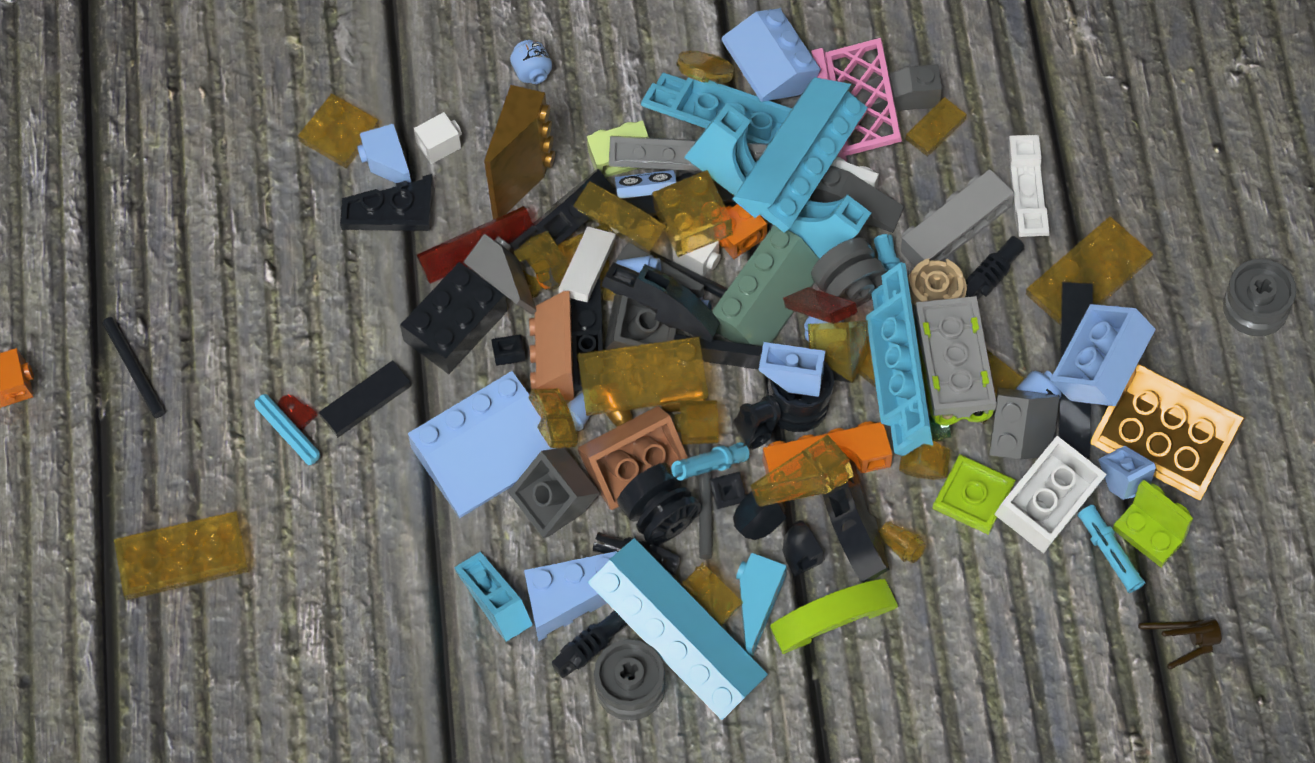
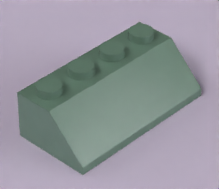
[712,225,819,346]

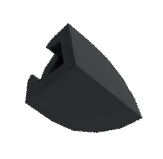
[733,487,787,540]
[782,520,823,577]

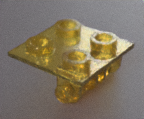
[681,563,743,626]

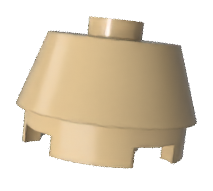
[908,258,967,306]

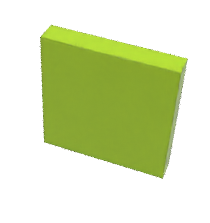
[932,454,1016,535]

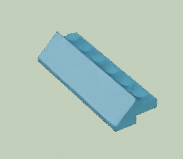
[641,72,792,143]
[732,77,868,233]
[866,262,933,456]
[587,538,768,720]

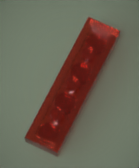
[416,206,533,284]

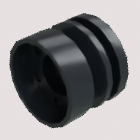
[766,361,834,432]
[617,463,701,545]

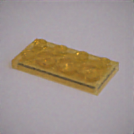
[1026,216,1153,326]
[578,337,708,416]
[114,511,249,600]

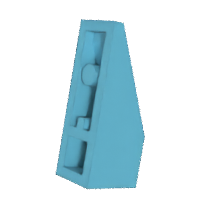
[454,552,533,642]
[736,553,787,658]

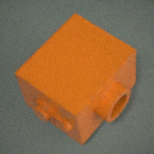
[712,204,767,259]
[0,348,34,408]

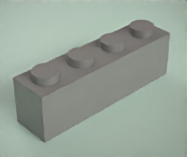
[901,169,1014,266]

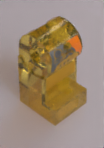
[514,231,569,291]

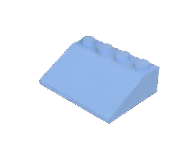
[408,371,560,518]

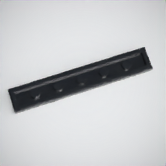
[1058,282,1093,460]
[673,334,856,383]

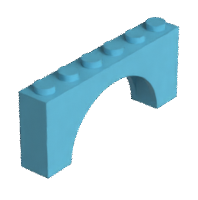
[684,103,871,259]

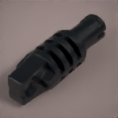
[965,236,1024,300]
[593,532,680,575]
[552,610,628,678]

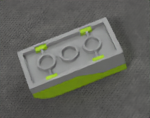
[914,296,996,425]

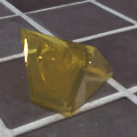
[808,320,869,383]

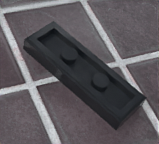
[319,360,411,438]

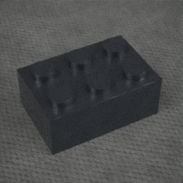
[400,262,507,374]

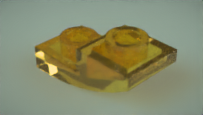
[528,388,578,448]

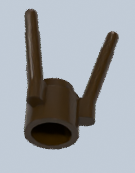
[1138,619,1222,669]

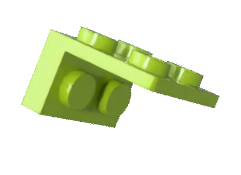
[1113,480,1193,568]

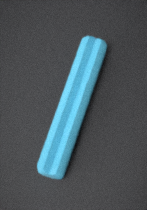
[254,394,321,465]

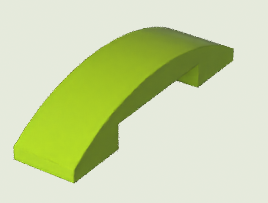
[770,579,898,654]

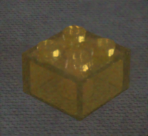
[652,170,733,257]

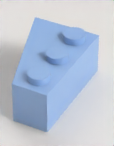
[524,551,617,642]

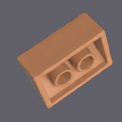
[529,291,575,401]
[577,406,688,510]

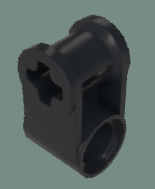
[733,395,781,449]

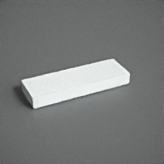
[559,226,616,302]

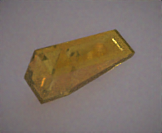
[573,181,666,253]
[750,435,854,507]

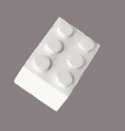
[994,436,1107,553]

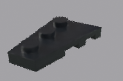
[340,174,433,231]

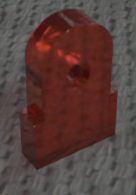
[278,395,317,431]

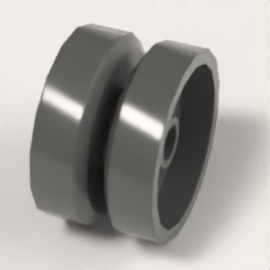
[811,237,888,312]
[1223,258,1296,337]
[594,639,665,721]

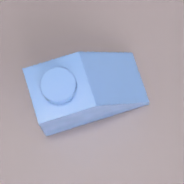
[357,124,411,183]
[759,342,825,397]
[1098,446,1156,500]

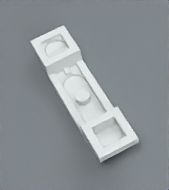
[1009,135,1049,237]

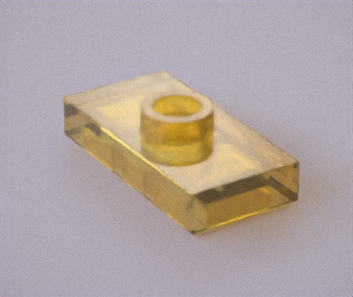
[905,97,967,157]

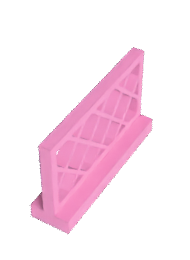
[811,38,902,161]

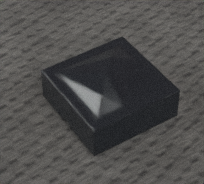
[491,334,526,366]
[709,472,746,509]

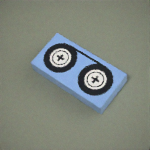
[615,170,677,199]

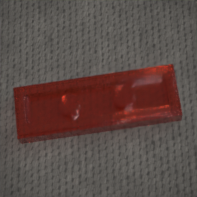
[783,287,858,324]

